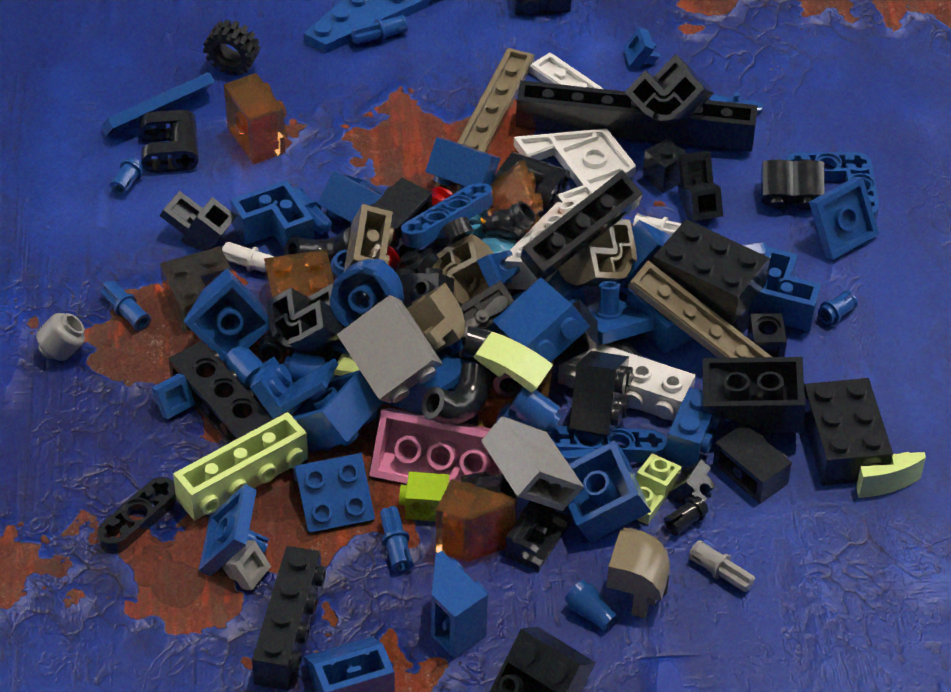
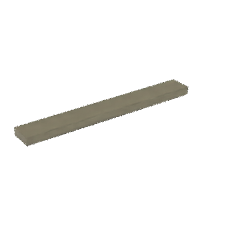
[433,48,535,194]

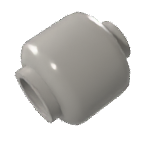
[36,313,85,361]

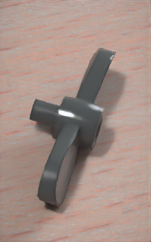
[461,296,508,338]

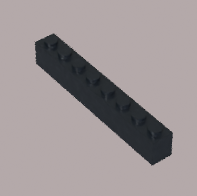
[516,80,757,152]

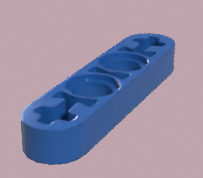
[401,183,493,248]
[544,426,667,462]

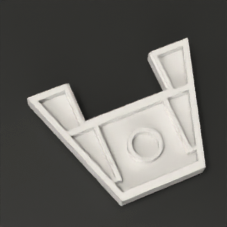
[514,128,636,203]

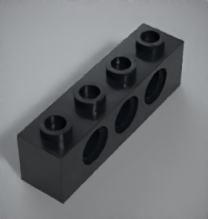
[520,170,643,279]
[168,341,275,444]

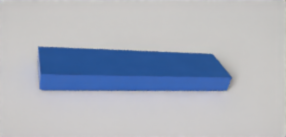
[101,73,215,135]

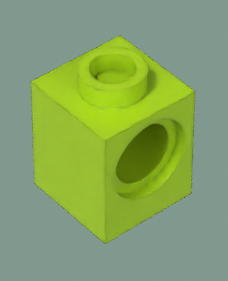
[399,471,450,522]

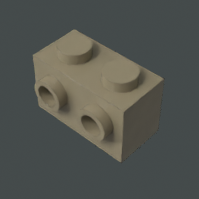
[344,204,394,271]

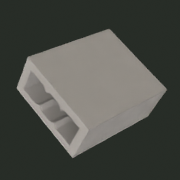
[337,295,443,403]
[481,416,584,511]

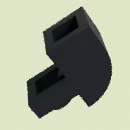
[677,151,723,221]
[159,190,237,250]

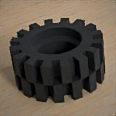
[203,20,260,75]

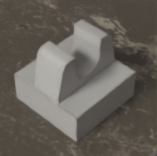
[222,540,271,590]

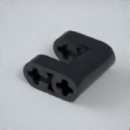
[139,110,199,173]
[492,152,570,212]

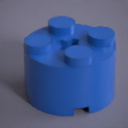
[330,259,404,327]

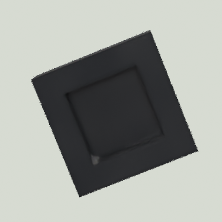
[668,459,715,502]

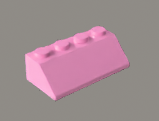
[369,407,502,496]

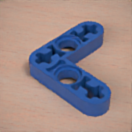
[785,152,879,220]

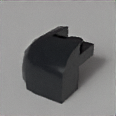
[625,54,714,124]
[266,283,346,354]

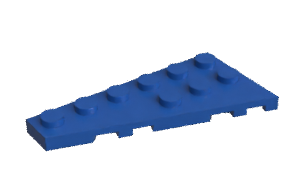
[303,0,432,53]

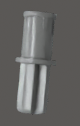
[688,540,755,592]

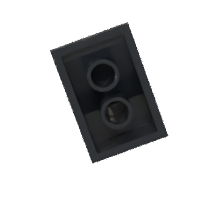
[703,357,805,433]

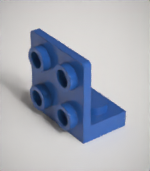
[250,357,338,419]
[292,453,375,533]

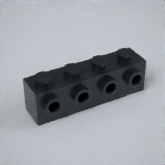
[252,546,326,690]

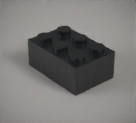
[653,219,770,323]
[804,378,893,486]

